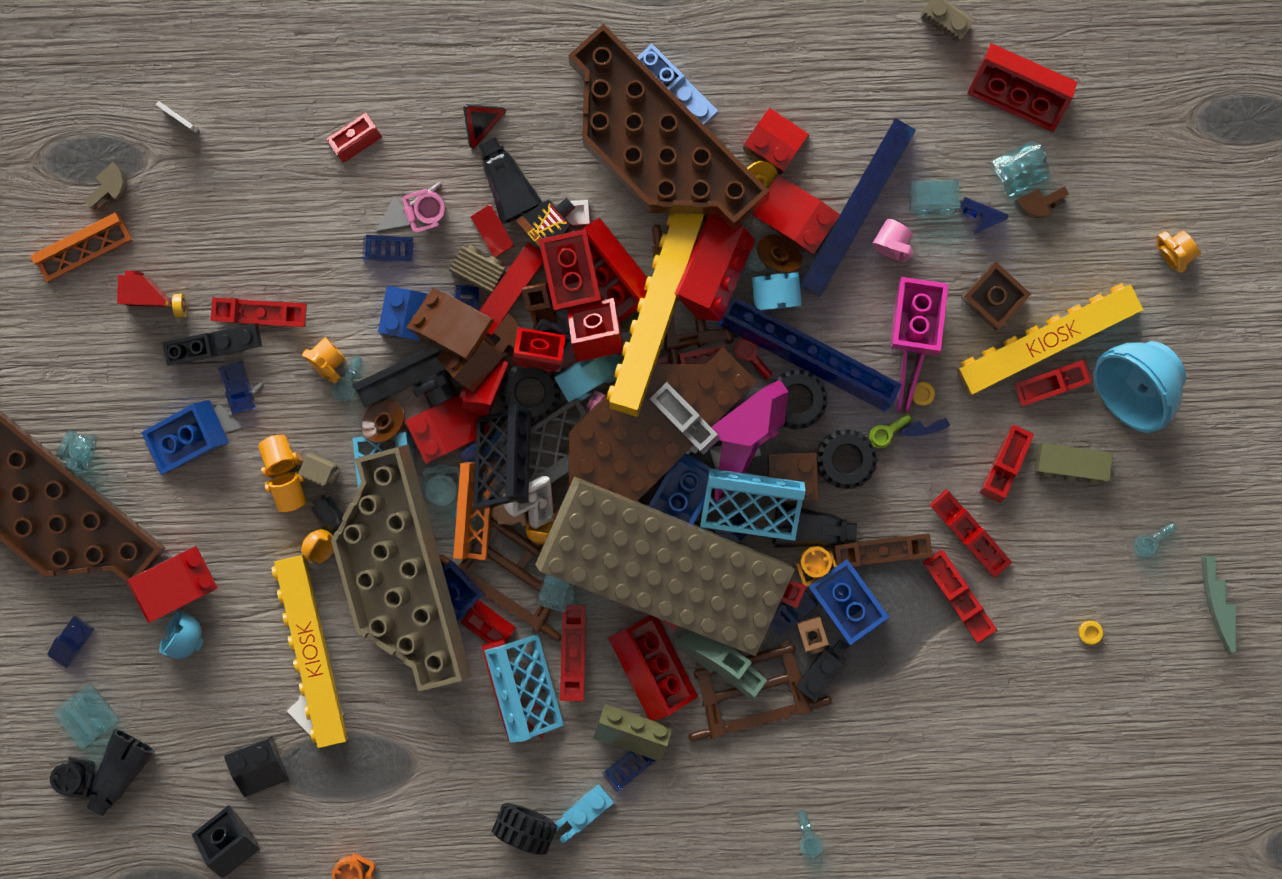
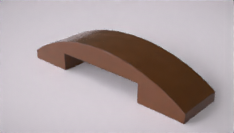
[835,533,933,567]

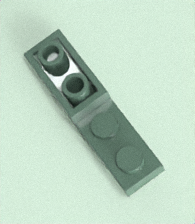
[674,629,767,700]

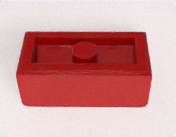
[327,113,382,163]
[471,204,515,258]
[461,600,516,643]

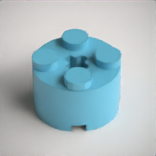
[752,272,802,311]

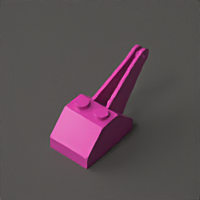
[890,277,948,413]
[711,380,788,505]

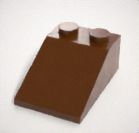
[406,288,494,361]

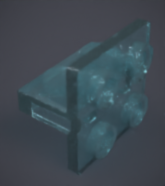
[991,140,1050,197]
[53,684,119,749]

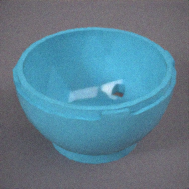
[1094,341,1186,433]

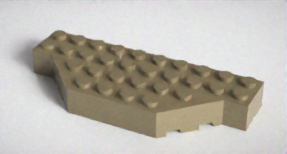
[331,444,472,692]

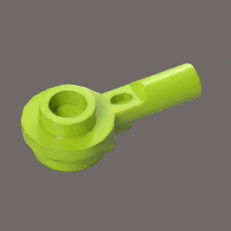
[869,413,912,448]

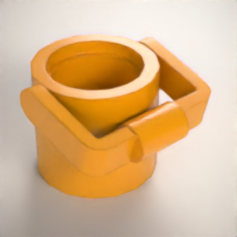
[1156,230,1201,273]
[302,337,346,384]
[258,435,304,478]
[265,470,307,512]
[795,546,837,587]

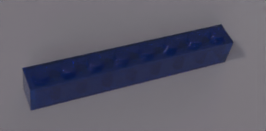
[800,118,916,298]
[717,296,902,412]

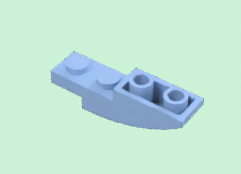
[637,44,719,126]

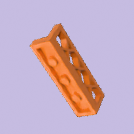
[30,213,132,283]
[453,462,495,560]

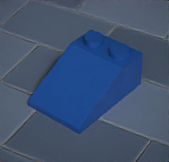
[378,285,428,342]
[141,400,229,475]
[648,453,714,524]
[808,559,889,647]

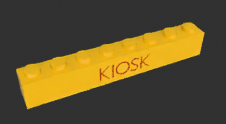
[957,283,1143,395]
[272,555,348,748]

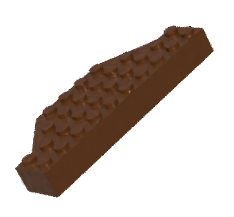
[568,24,769,231]
[551,347,757,521]
[0,410,166,583]

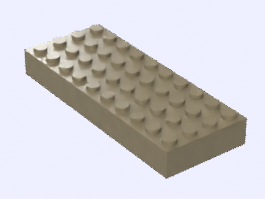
[535,476,795,656]

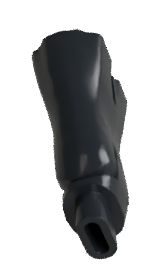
[479,137,543,224]
[772,503,857,548]
[87,729,155,816]

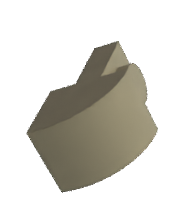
[84,162,127,210]

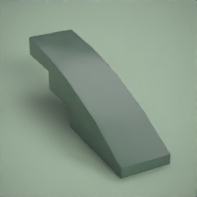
[1201,556,1236,652]

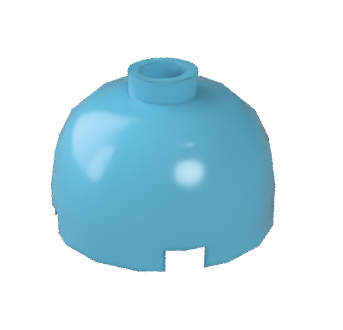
[159,610,204,659]

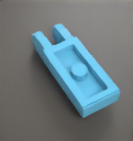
[555,784,614,844]

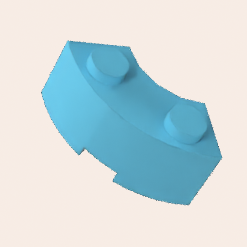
[554,354,621,402]

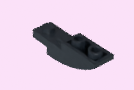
[163,323,262,366]

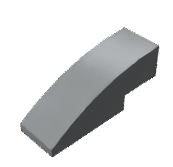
[649,382,720,455]

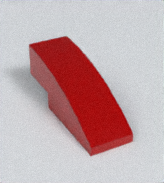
[1014,359,1093,406]
[979,424,1034,503]

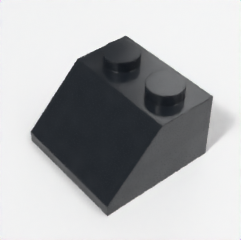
[224,735,289,797]
[192,805,260,879]

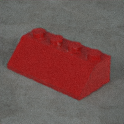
[967,43,1078,133]
[674,214,755,321]
[582,217,647,323]
[608,615,698,721]

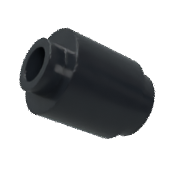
[311,495,343,531]

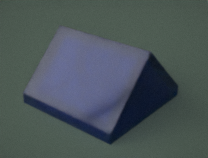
[443,560,484,620]

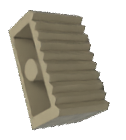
[921,0,974,43]
[449,244,506,294]
[298,453,340,486]

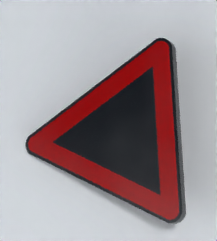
[463,104,506,149]

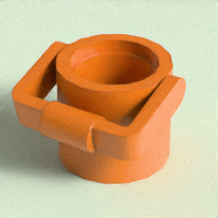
[331,853,376,879]

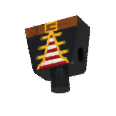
[516,197,576,247]

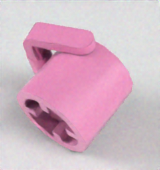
[403,189,445,232]
[872,219,913,262]

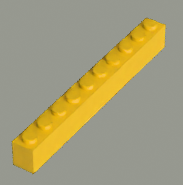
[607,213,707,417]

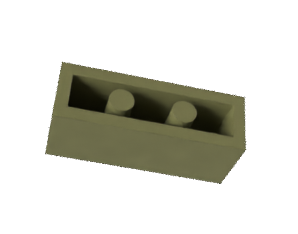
[1035,443,1113,485]
[593,704,673,762]

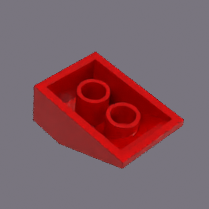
[752,174,840,254]
[539,229,601,312]
[405,395,490,464]
[126,546,218,623]

